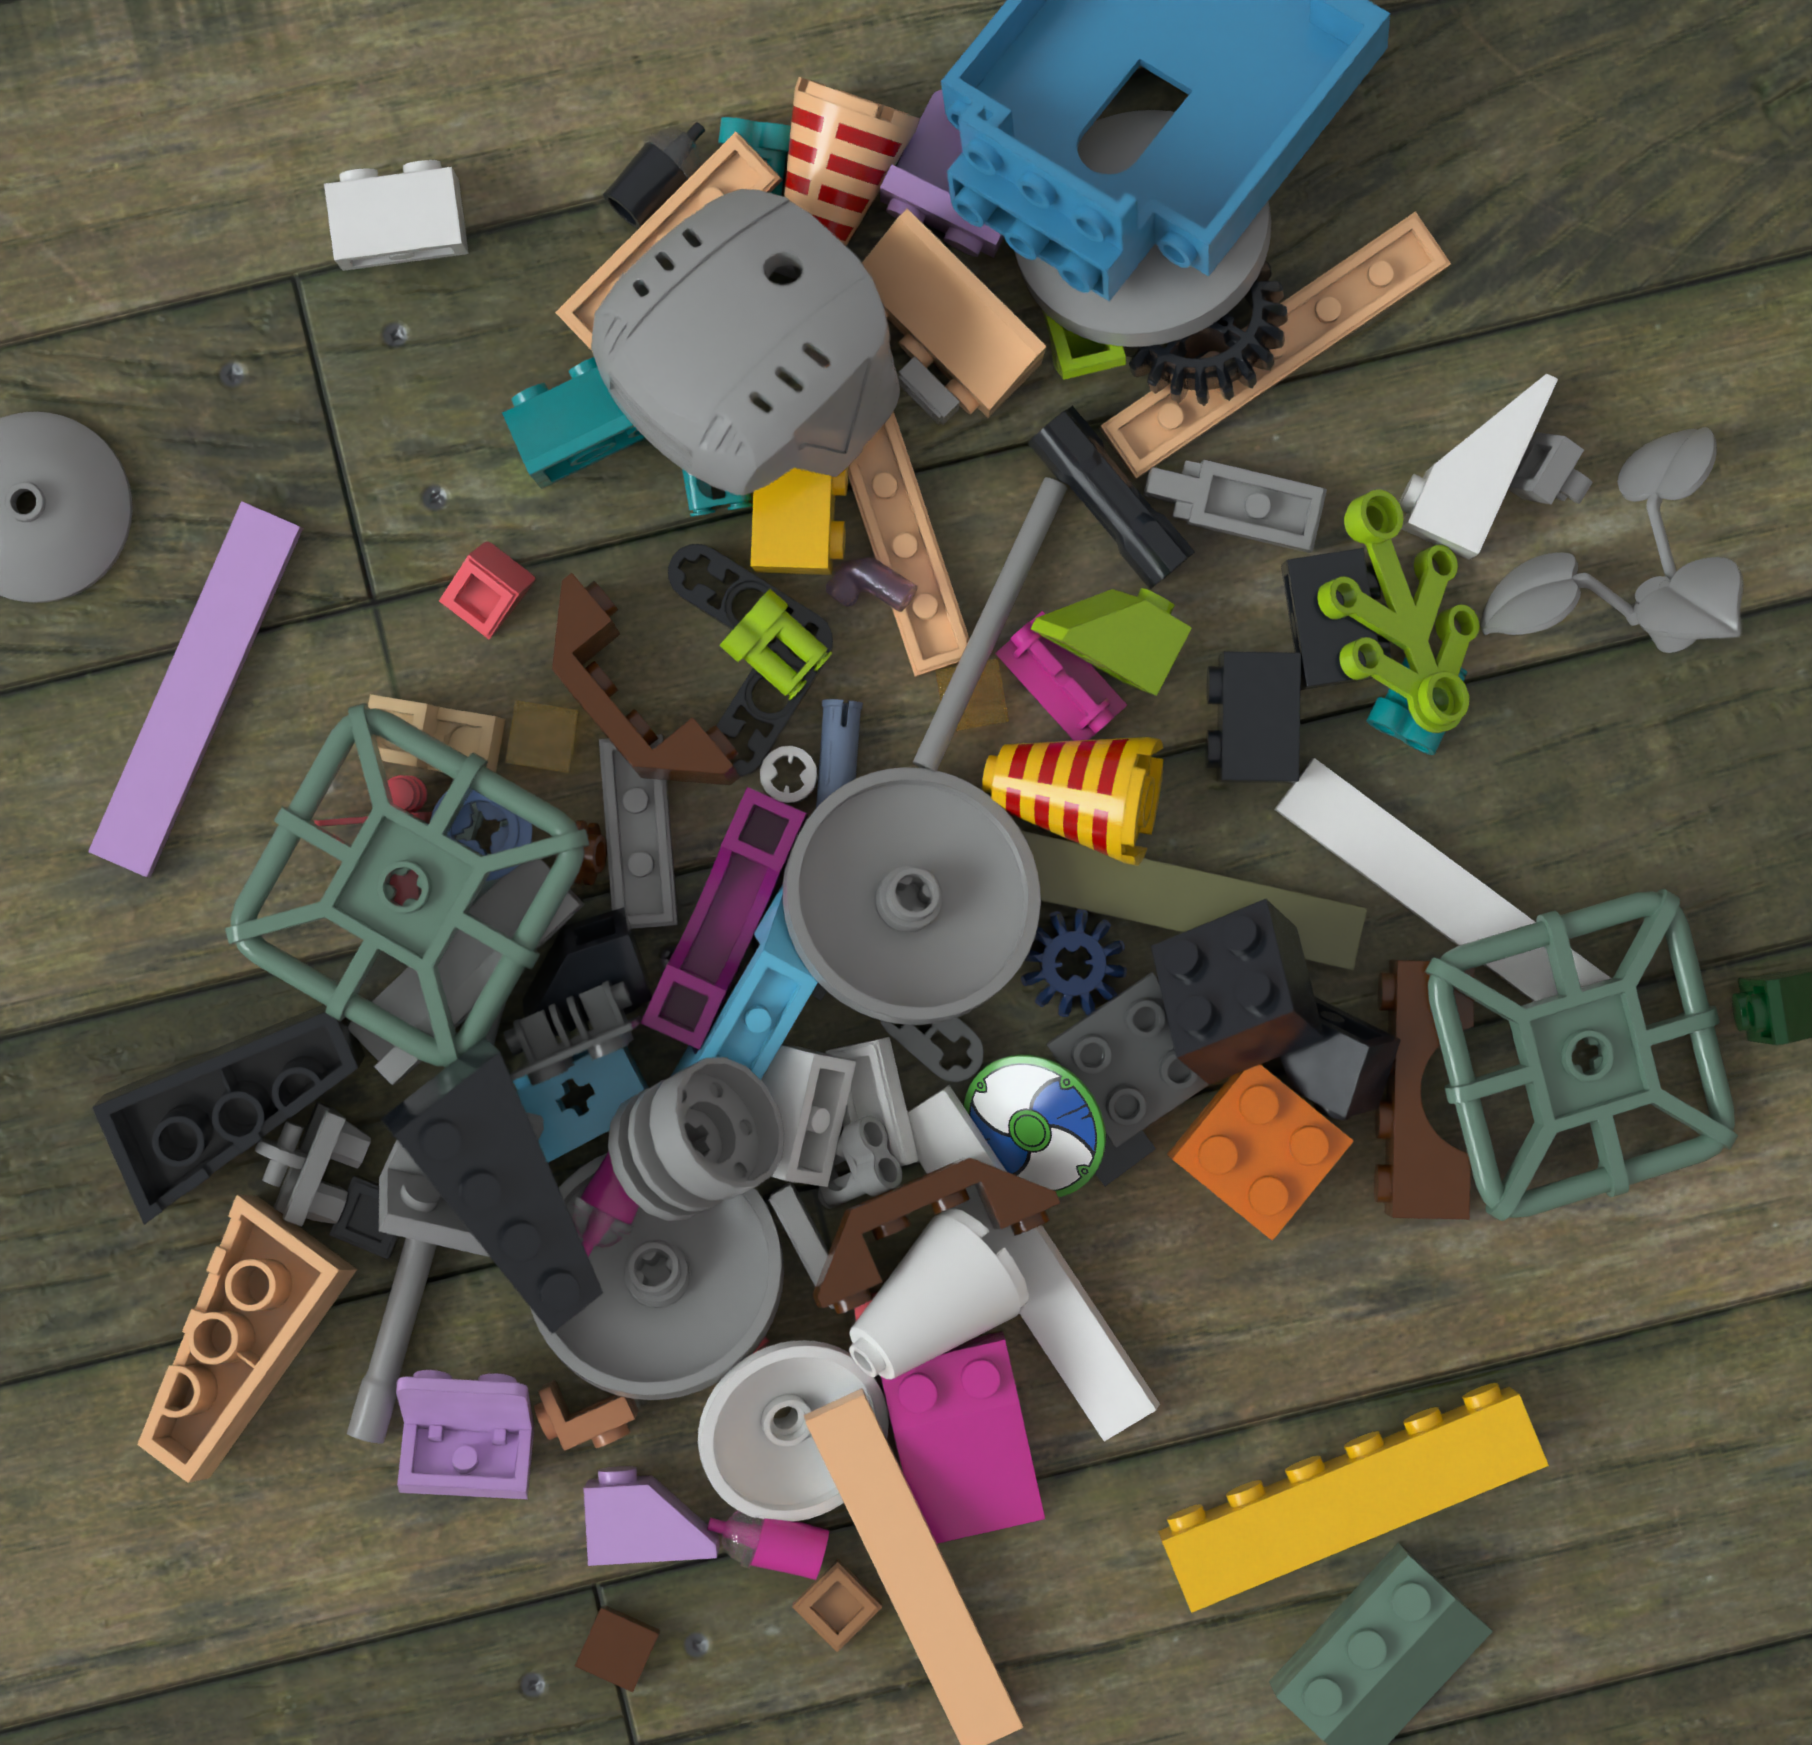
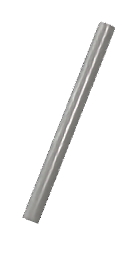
[913,477,1067,772]

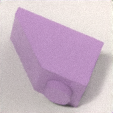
[584,1466,720,1566]

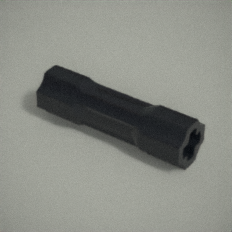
[1028,405,1195,590]

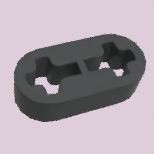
[880,1017,984,1082]

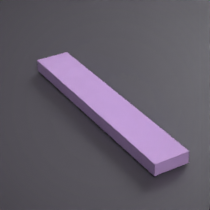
[88,501,303,878]

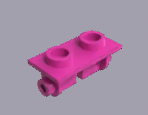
[995,611,1127,741]

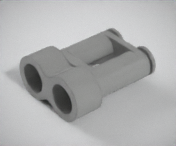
[818,1116,902,1209]

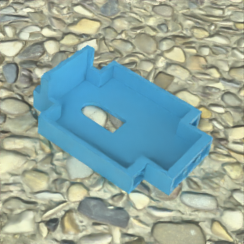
[941,0,1390,302]

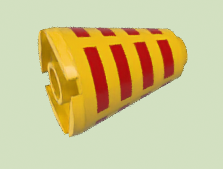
[982,737,1164,866]

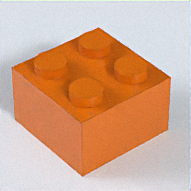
[1167,1065,1354,1241]

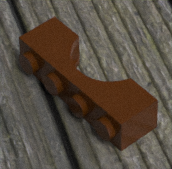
[1374,960,1475,1220]

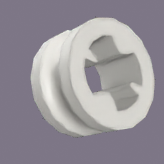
[760,746,818,804]

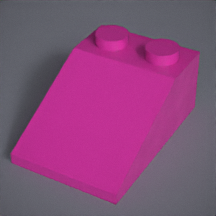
[881,1331,1045,1544]

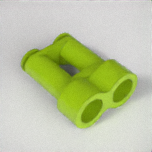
[719,589,832,700]

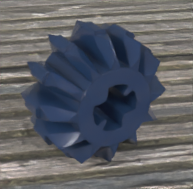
[1020,909,1127,1017]

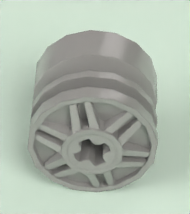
[608,1057,784,1221]

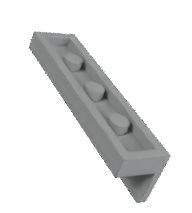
[348,859,585,1085]

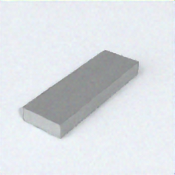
[599,734,678,928]

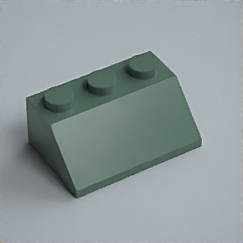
[1269,1542,1493,1745]

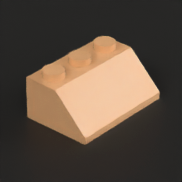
[862,209,1046,418]

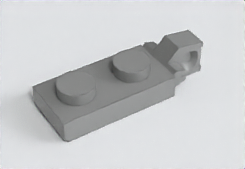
[1143,460,1327,553]

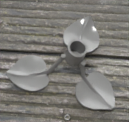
[1480,427,1744,653]

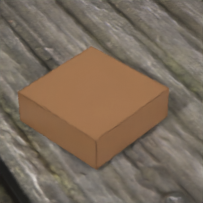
[792,1559,883,1652]

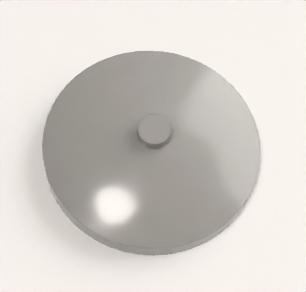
[1015,110,1271,347]
[783,767,1041,1025]
[531,1153,784,1400]

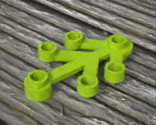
[1317,489,1480,733]

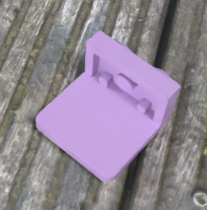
[880,90,1004,258]
[396,1370,534,1499]

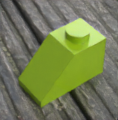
[1031,588,1192,696]

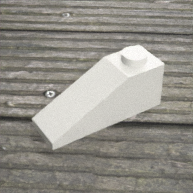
[1399,374,1558,560]

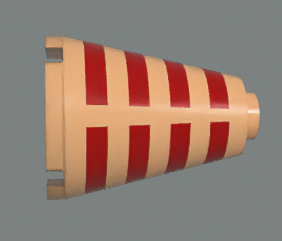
[784,77,920,246]

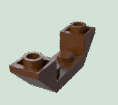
[552,573,740,785]
[812,1158,1060,1314]

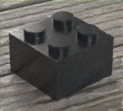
[1151,899,1325,1084]

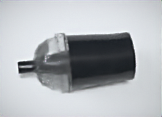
[603,122,705,229]

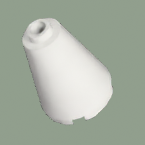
[849,1208,1029,1380]

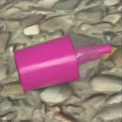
[572,1151,639,1257]
[707,1509,829,1580]

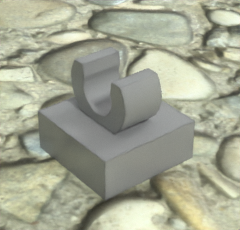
[1508,432,1593,505]

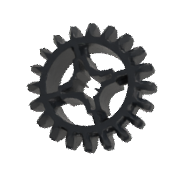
[1122,260,1288,406]

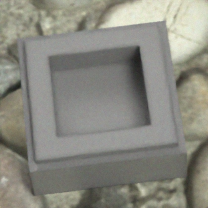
[898,356,960,425]

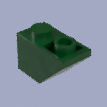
[1732,967,1812,1045]

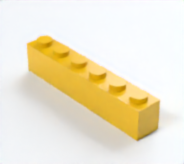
[1158,1383,1549,1613]

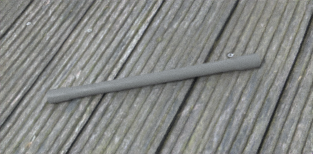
[347,1000,507,1444]

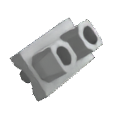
[255,1102,371,1226]

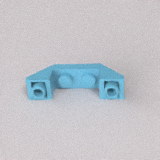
[671,884,818,1080]

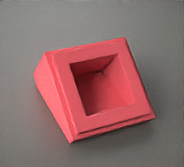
[439,541,535,639]

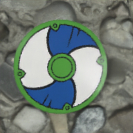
[964,1054,1106,1197]

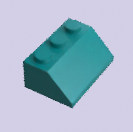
[502,357,646,489]

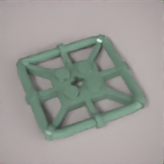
[225,703,589,1068]
[1425,889,1738,1221]

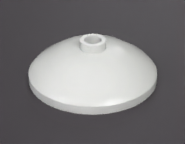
[698,1340,889,1522]

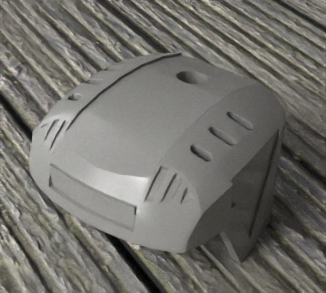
[591,189,900,495]

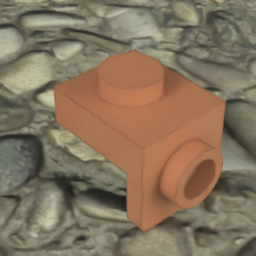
[534,1380,639,1451]

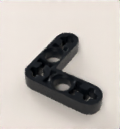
[668,544,833,777]

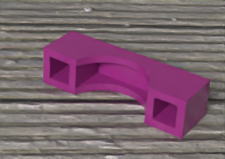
[641,787,808,1050]

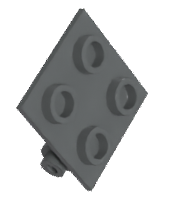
[1046,972,1209,1148]
[504,980,642,1086]

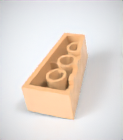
[137,1195,358,1483]

